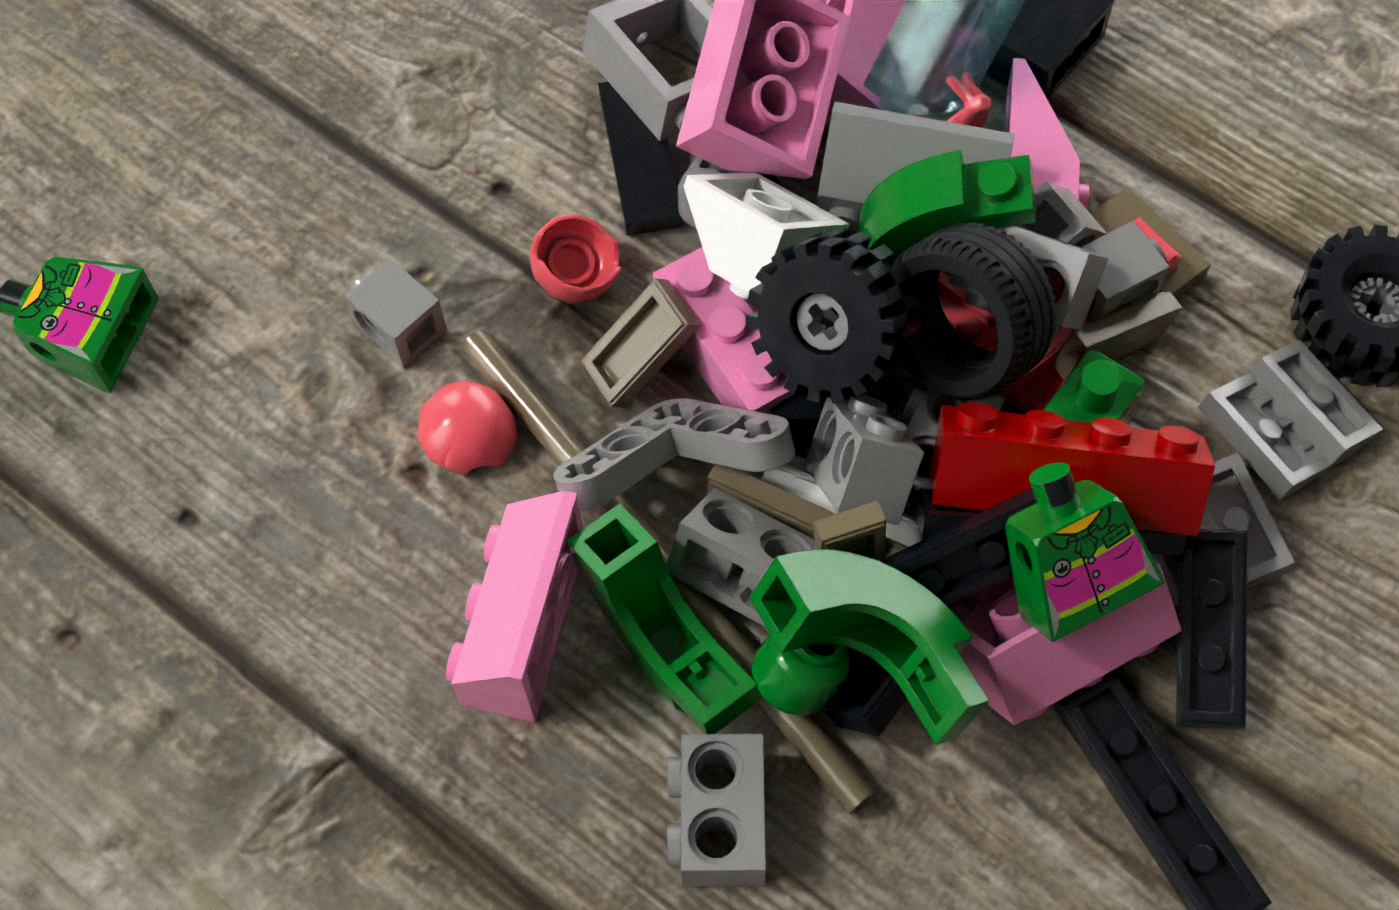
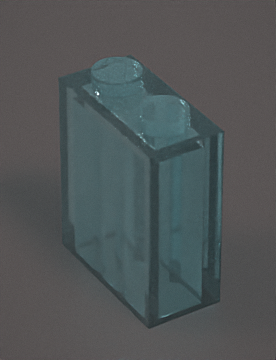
[863,0,1026,116]

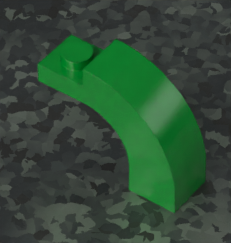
[859,150,1036,266]
[566,503,762,734]
[749,550,989,745]

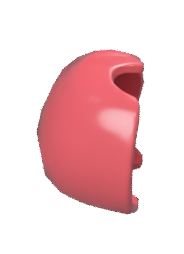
[530,214,622,304]
[417,380,518,475]

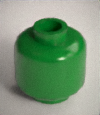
[751,633,851,716]

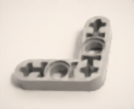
[553,398,796,511]

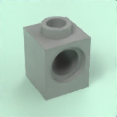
[1061,220,1170,322]
[344,258,447,368]

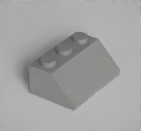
[817,102,1015,237]

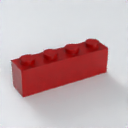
[930,402,1215,536]

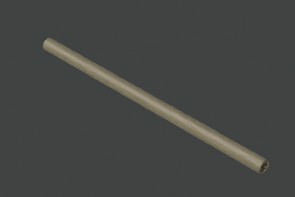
[461,329,876,815]

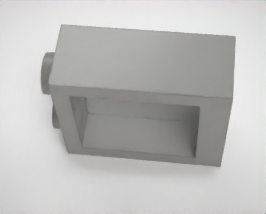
[582,0,712,141]

